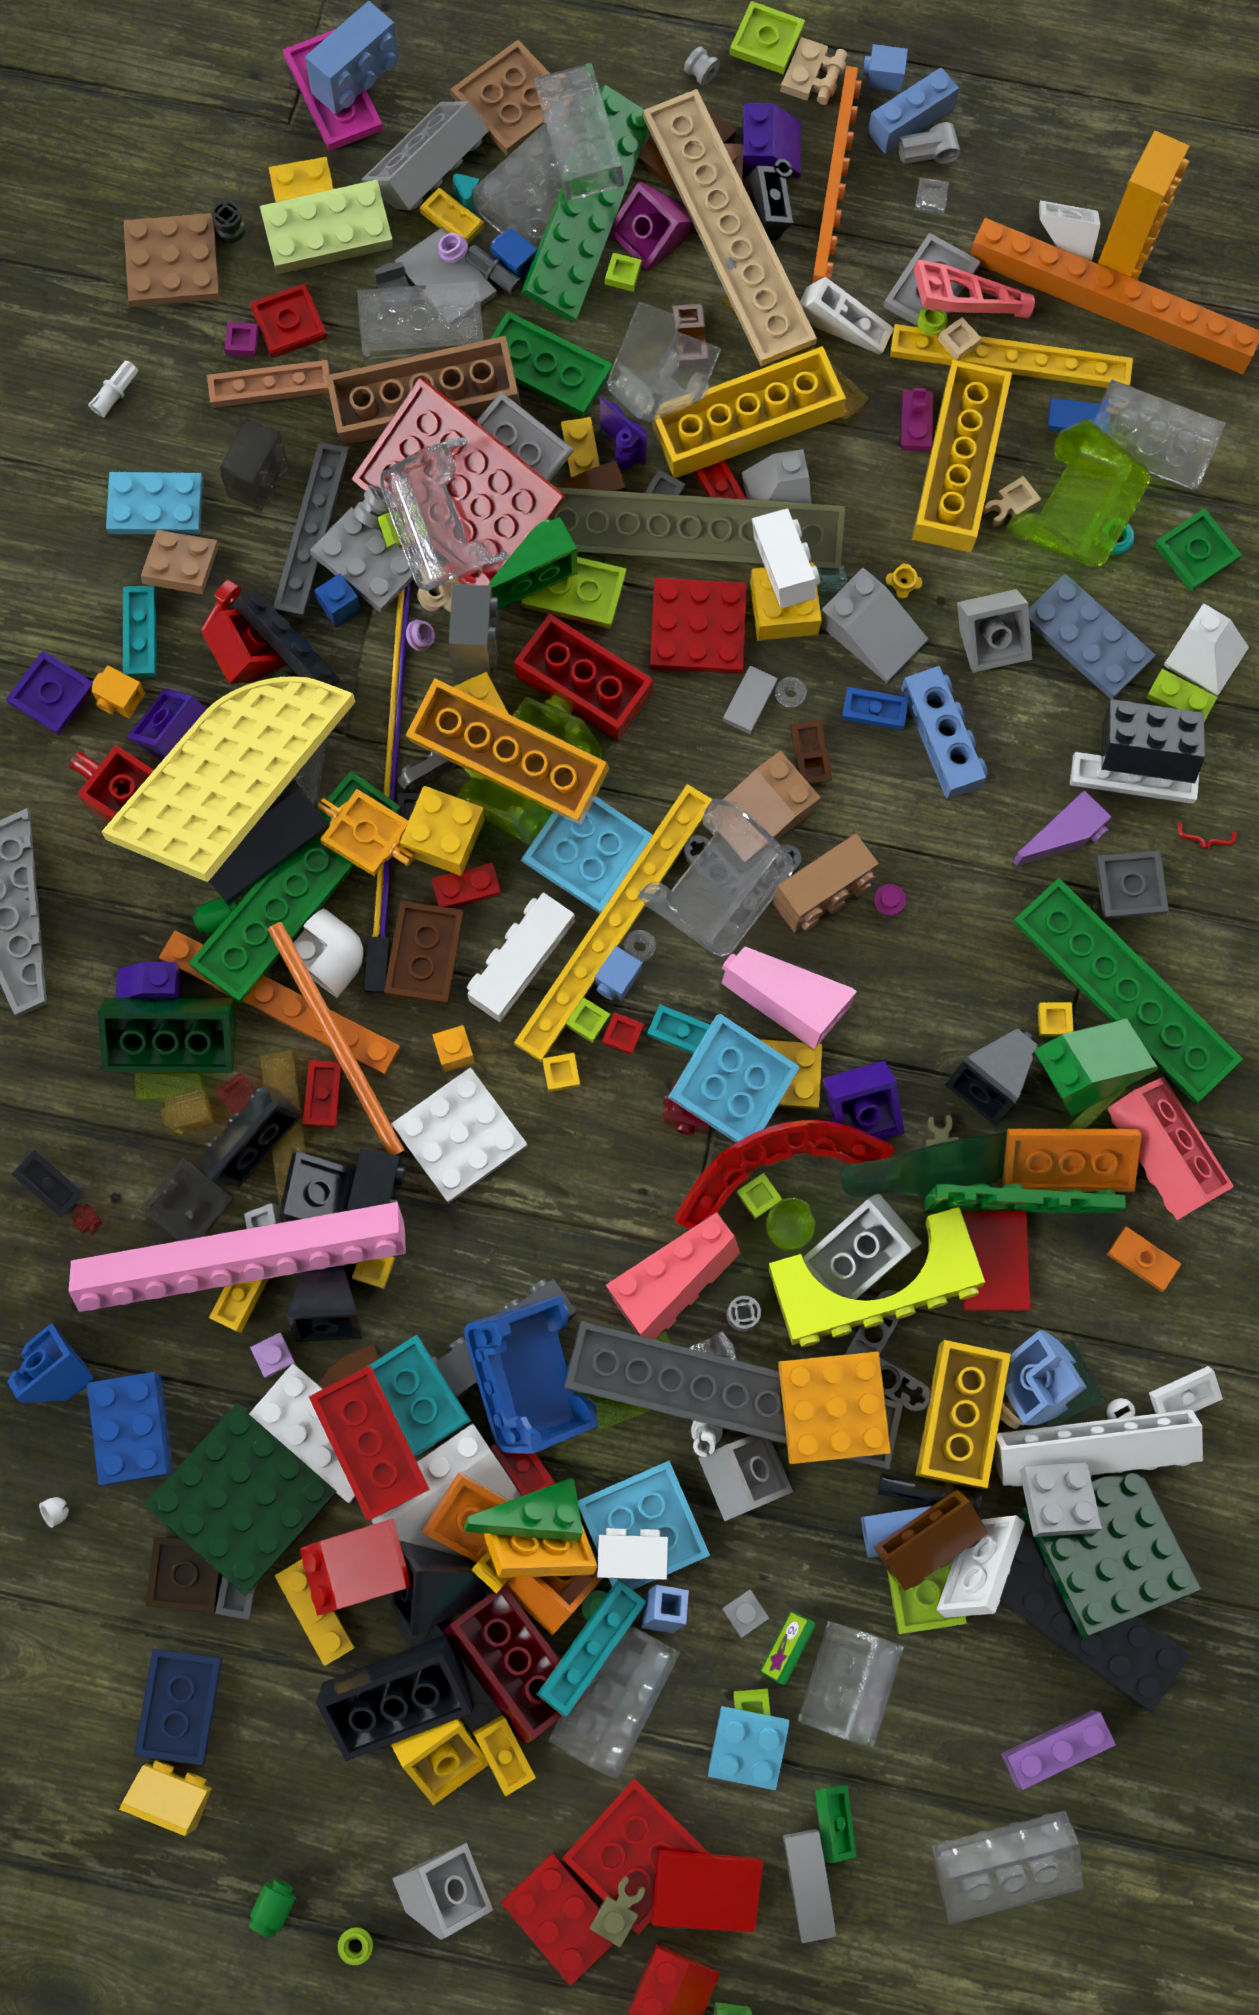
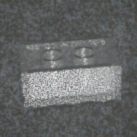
[798,1621,904,1748]

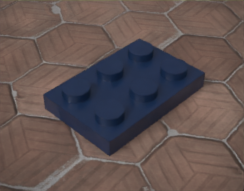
[134,1649,223,1765]

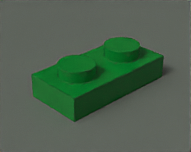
[815,1785,856,1863]

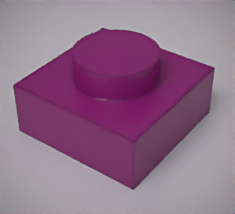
[224,322,259,357]

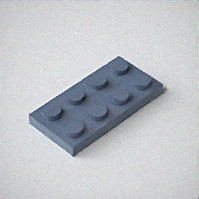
[1029,574,1156,699]

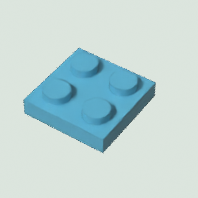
[708,1706,789,1790]

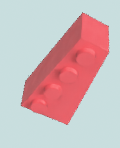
[606,1212,741,1340]

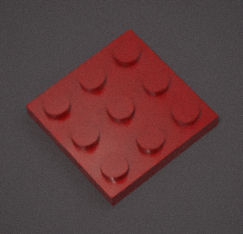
[650,578,747,674]
[562,1778,710,1935]

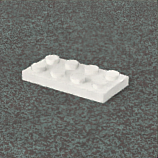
[249,1363,355,1503]

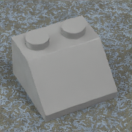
[957,589,1032,673]
[698,1435,793,1521]

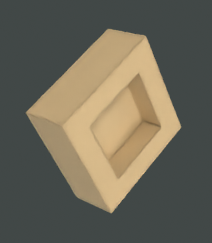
[938,317,982,361]

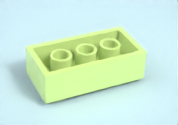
[260,180,392,275]

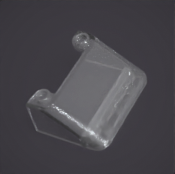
[637,799,794,956]

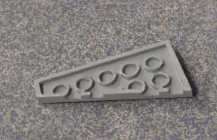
[0,808,47,1018]

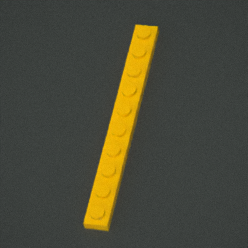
[514,784,714,1062]

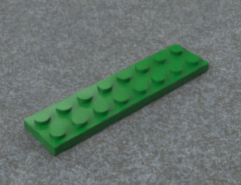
[521,85,649,323]
[189,771,401,1004]
[1012,878,1243,1105]

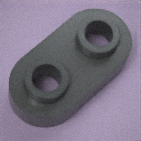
[398,752,457,793]

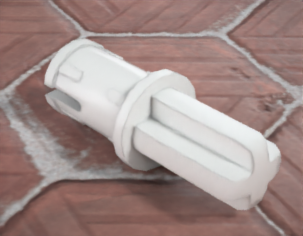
[88,361,138,418]

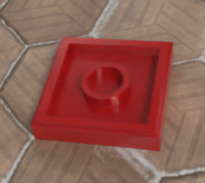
[249,283,328,359]

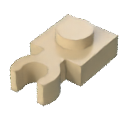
[983,476,1041,526]

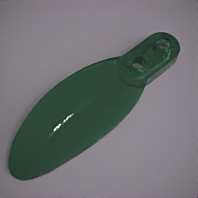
[841,1132,1007,1197]

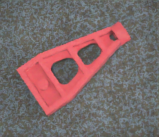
[913,259,1035,319]

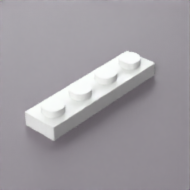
[1070,752,1200,804]

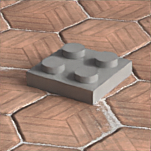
[1019,1462,1102,1537]

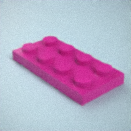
[283,29,383,151]

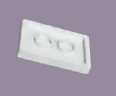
[937,1515,1025,1618]

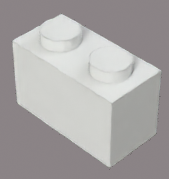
[598,1528,668,1579]

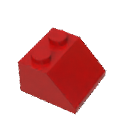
[202,610,287,684]
[628,1942,720,2015]

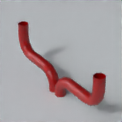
[1177,822,1237,849]

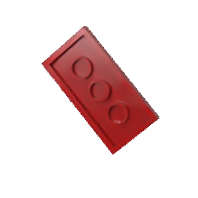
[308,1366,430,1522]

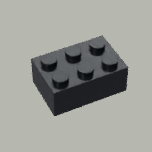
[1101,699,1205,784]

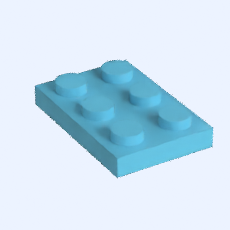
[106,472,203,535]

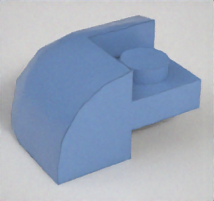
[1005,1330,1087,1425]

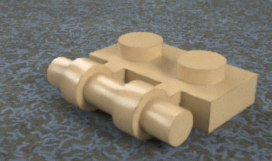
[780,37,847,105]

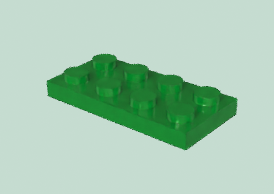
[491,311,613,418]

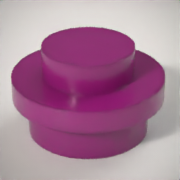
[874,884,906,916]

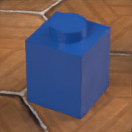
[491,227,537,281]
[314,573,361,628]

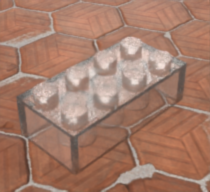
[534,63,624,202]
[357,281,484,359]

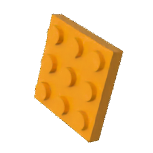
[778,1352,891,1464]

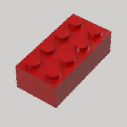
[514,614,653,741]

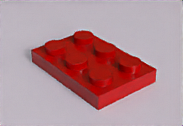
[500,1852,614,1986]

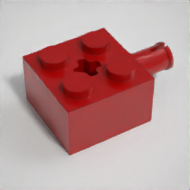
[69,745,154,822]

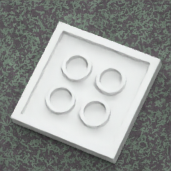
[391,1067,528,1204]

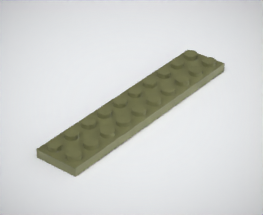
[550,487,845,569]

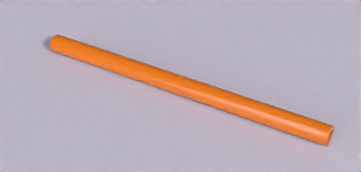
[267,922,405,1155]

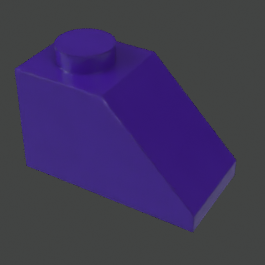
[116,962,183,998]

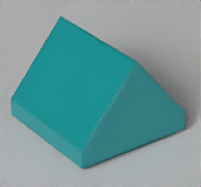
[453,174,481,212]

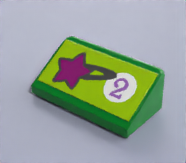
[760,1612,816,1686]

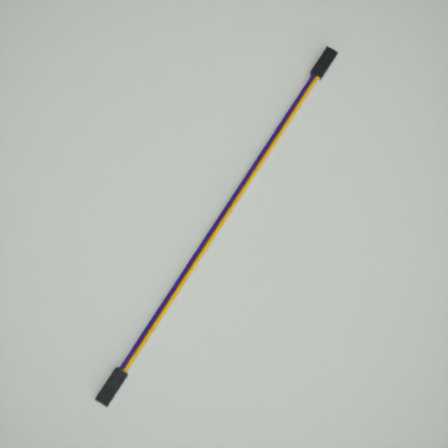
[364,542,414,994]

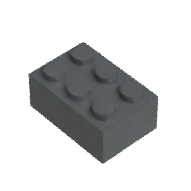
[449,584,500,680]

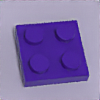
[6,651,93,736]

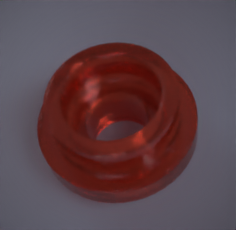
[72,1204,102,1236]

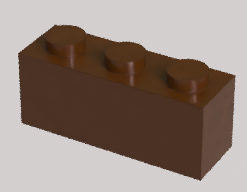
[874,1489,989,1592]

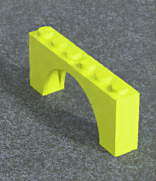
[769,1207,985,1347]

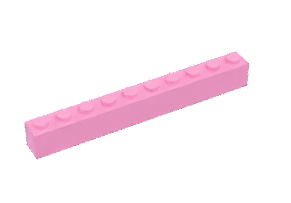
[69,1202,406,1312]

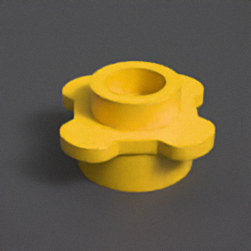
[886,564,922,599]

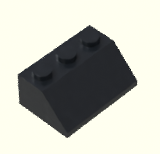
[200,1084,304,1188]

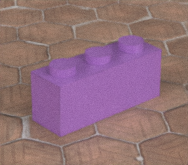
[1001,1710,1116,1790]

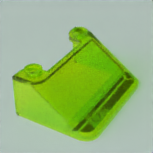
[1006,419,1150,567]

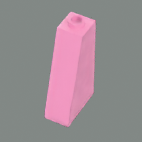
[721,947,857,1049]

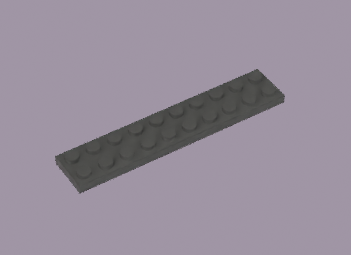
[564,1321,903,1469]

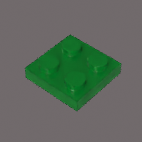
[1154,508,1242,592]

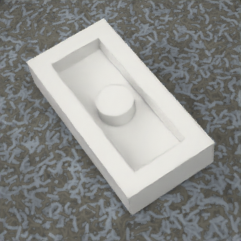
[1149,1366,1223,1414]

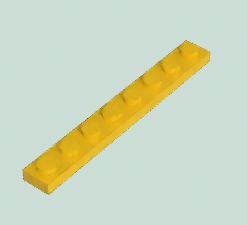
[890,324,1133,391]

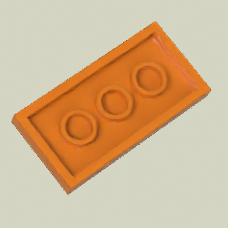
[1002,1129,1141,1192]

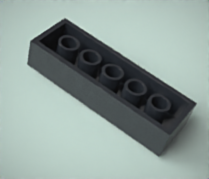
[999,1531,1190,1712]

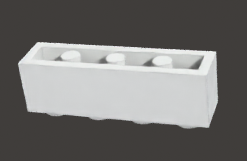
[467,892,575,1022]

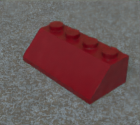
[443,1585,586,1745]

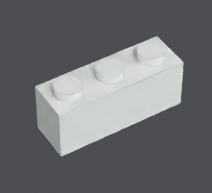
[752,508,820,608]

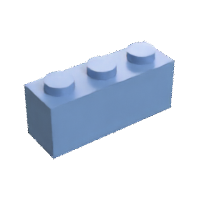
[868,67,959,154]

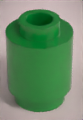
[192,897,237,937]
[249,1879,296,1938]

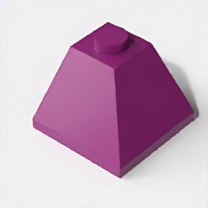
[610,182,694,270]

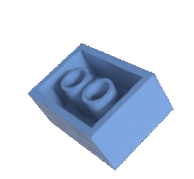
[305,1,399,115]

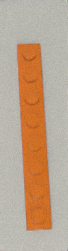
[812,66,862,284]
[159,930,401,1076]

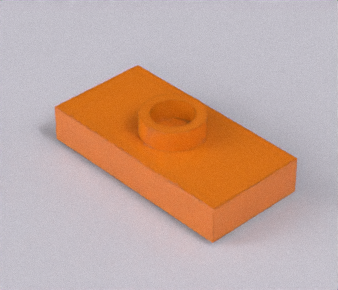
[1106,1226,1181,1292]

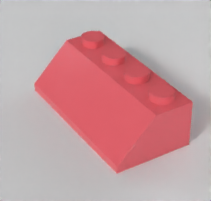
[1106,1077,1234,1220]

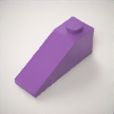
[1013,791,1111,866]

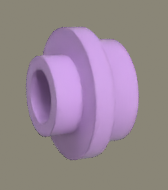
[438,233,468,263]
[406,620,435,651]

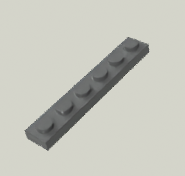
[273,442,350,619]

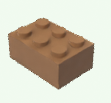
[773,833,879,933]

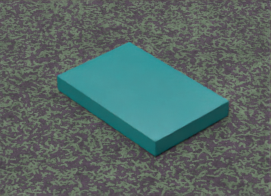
[367,1335,471,1457]

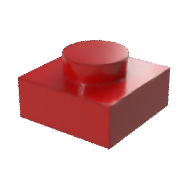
[602,1012,644,1056]

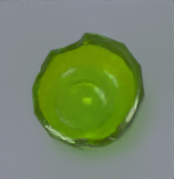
[766,1197,816,1251]

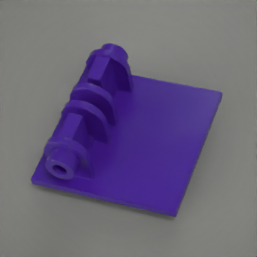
[600,397,647,470]

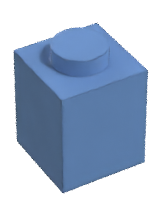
[863,44,908,92]
[594,946,643,1001]
[641,1585,689,1633]

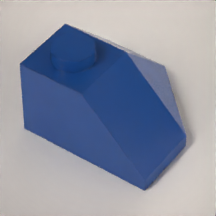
[8,1323,94,1403]

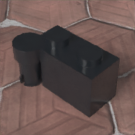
[743,159,793,240]

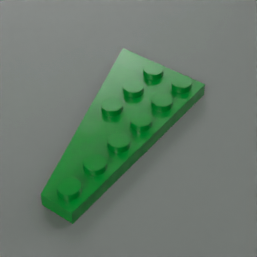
[924,1184,1126,1213]

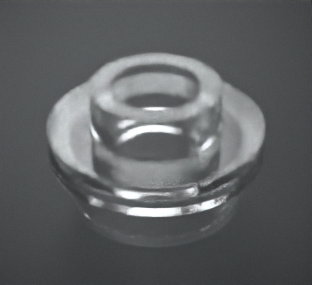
[775,677,807,708]
[624,930,656,962]

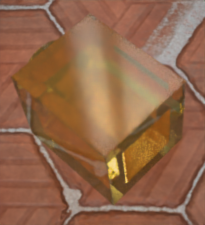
[161,1088,215,1135]

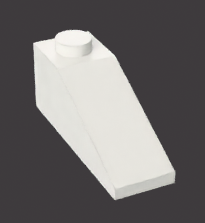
[800,277,894,354]

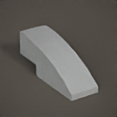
[783,1829,836,1943]

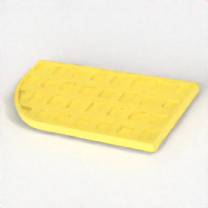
[102,677,356,882]

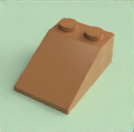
[705,750,821,865]

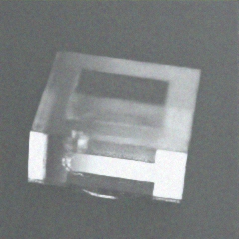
[914,177,949,214]

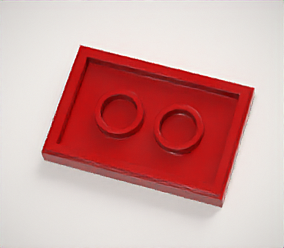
[961,1211,1030,1311]
[650,1850,763,1932]

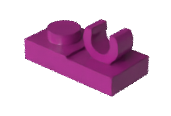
[900,388,933,452]

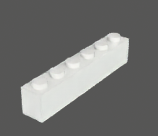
[995,1409,1203,1486]

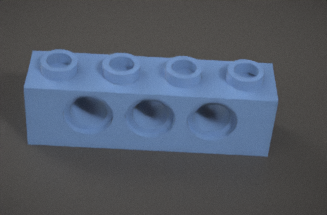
[901,666,988,800]

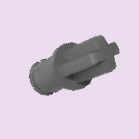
[465,245,521,295]

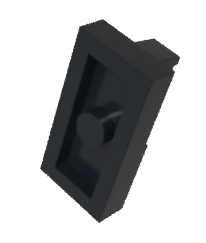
[11,1150,84,1218]

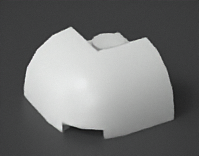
[293,909,363,998]

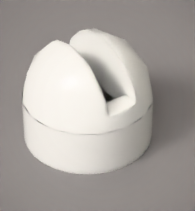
[1107,1398,1135,1419]
[39,1497,69,1528]

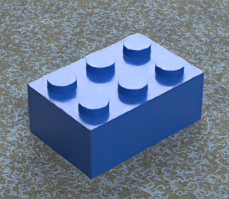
[87,1372,173,1487]

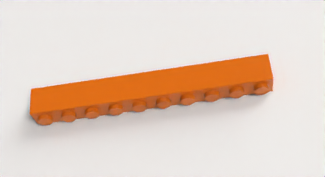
[970,218,1259,374]

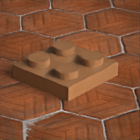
[141,530,218,594]

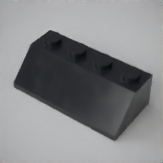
[209,779,330,905]
[316,1634,472,1761]

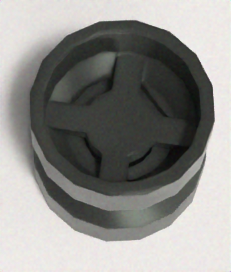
[211,200,245,243]

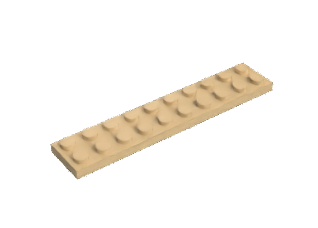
[643,89,817,366]

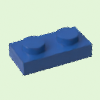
[841,687,909,731]

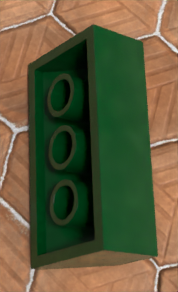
[97,998,236,1073]

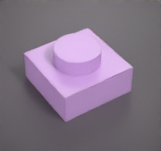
[250,1332,296,1378]

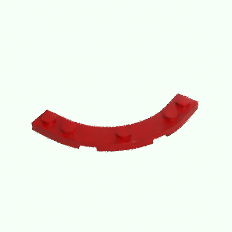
[674,1120,895,1229]

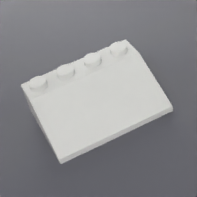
[371,1424,521,1557]

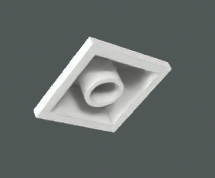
[1039,200,1100,261]
[1163,603,1249,697]

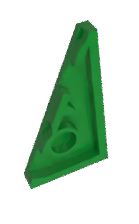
[464,1479,583,1541]

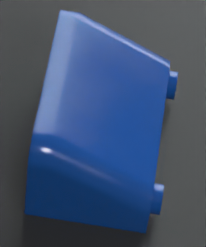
[464,1296,599,1453]

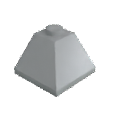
[741,449,811,504]
[392,1843,493,1940]

